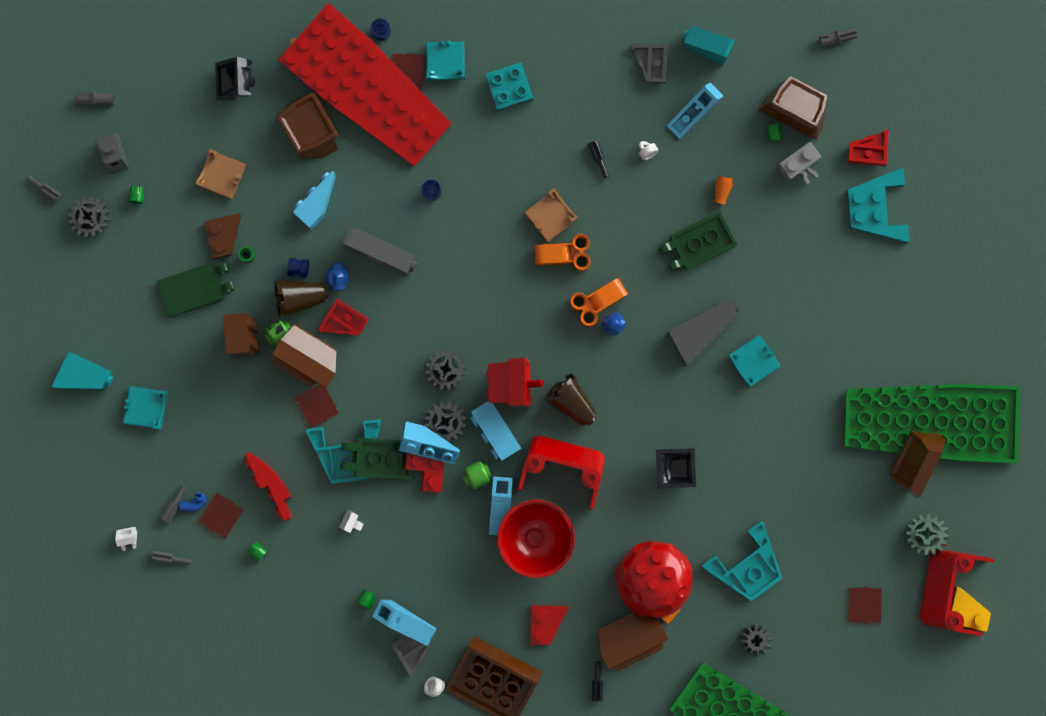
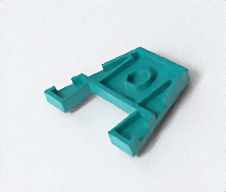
[847,168,909,243]
[306,419,381,484]
[701,521,782,601]

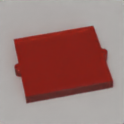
[393,52,424,88]
[296,385,339,428]
[199,493,244,538]
[849,586,882,624]

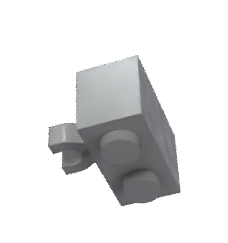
[777,142,821,185]

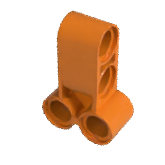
[534,234,591,272]
[570,278,628,328]

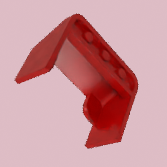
[518,436,605,509]
[919,550,995,636]

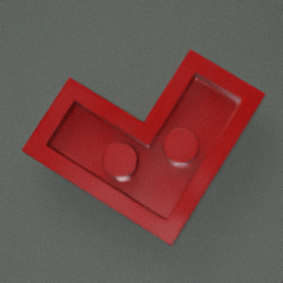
[404,453,445,493]

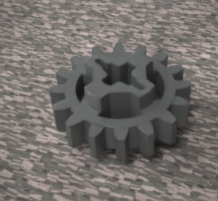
[68,196,111,238]
[425,349,467,390]
[425,401,466,443]

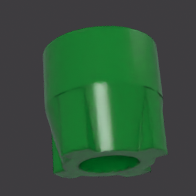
[766,124,783,142]
[128,186,145,204]
[238,246,254,262]
[246,541,268,563]
[357,589,376,609]

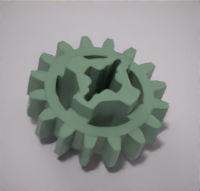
[906,514,949,557]

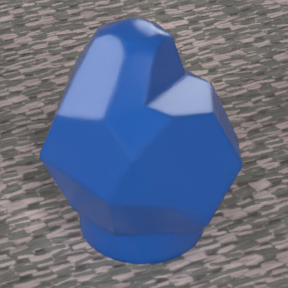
[325,261,349,290]
[602,312,626,336]

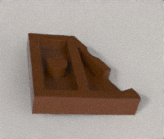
[204,213,241,259]

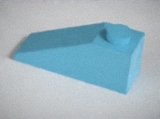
[667,83,723,139]

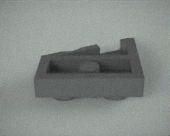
[631,44,668,83]
[391,636,434,677]

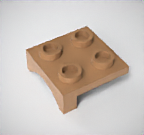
[195,149,247,200]
[524,188,578,243]

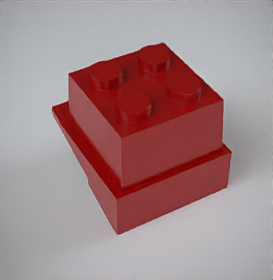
[486,358,543,408]

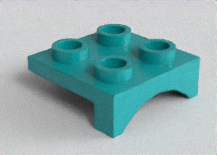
[426,40,465,81]
[485,62,533,112]
[728,334,781,388]
[123,386,168,430]

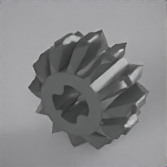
[739,624,773,657]

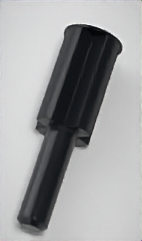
[587,140,609,178]
[591,661,603,702]

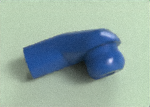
[180,492,206,512]

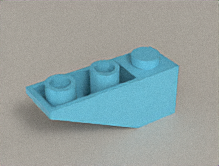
[293,171,336,230]
[399,422,460,464]
[489,476,513,535]
[372,600,437,646]

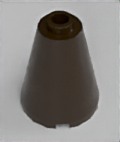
[274,280,328,318]
[544,373,596,426]

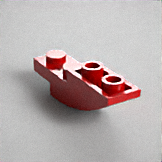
[244,452,293,521]

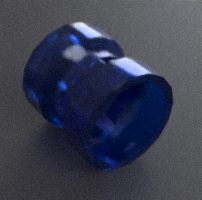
[371,18,391,41]
[422,179,441,201]
[287,257,309,278]

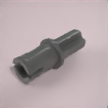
[819,27,858,47]
[75,91,115,106]

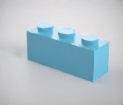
[470,401,521,461]

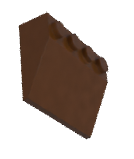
[445,635,543,716]

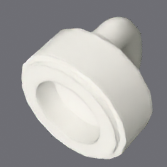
[639,141,658,160]
[424,677,445,697]

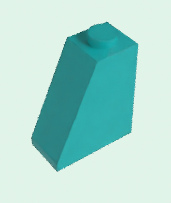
[681,26,735,66]
[52,352,114,390]

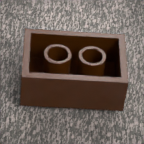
[223,313,260,358]

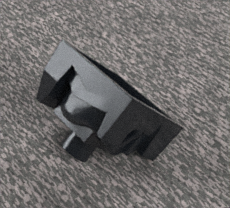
[215,57,255,101]
[656,448,696,489]

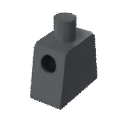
[96,133,129,174]

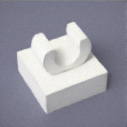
[339,510,363,533]
[115,527,137,551]

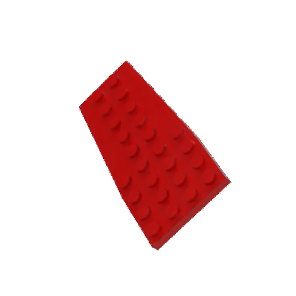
[278,2,451,166]

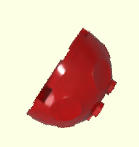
[496,499,575,578]
[615,541,693,618]

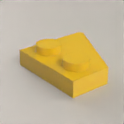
[951,586,991,632]

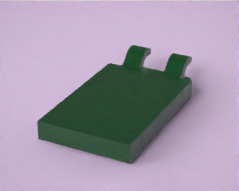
[659,211,737,272]
[157,262,235,317]
[340,438,412,480]

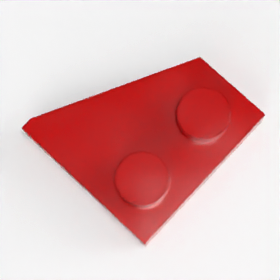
[848,130,889,167]
[318,299,370,336]
[531,605,569,645]

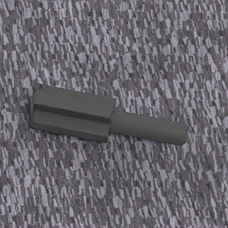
[27,176,63,203]
[160,485,187,523]
[151,550,192,565]

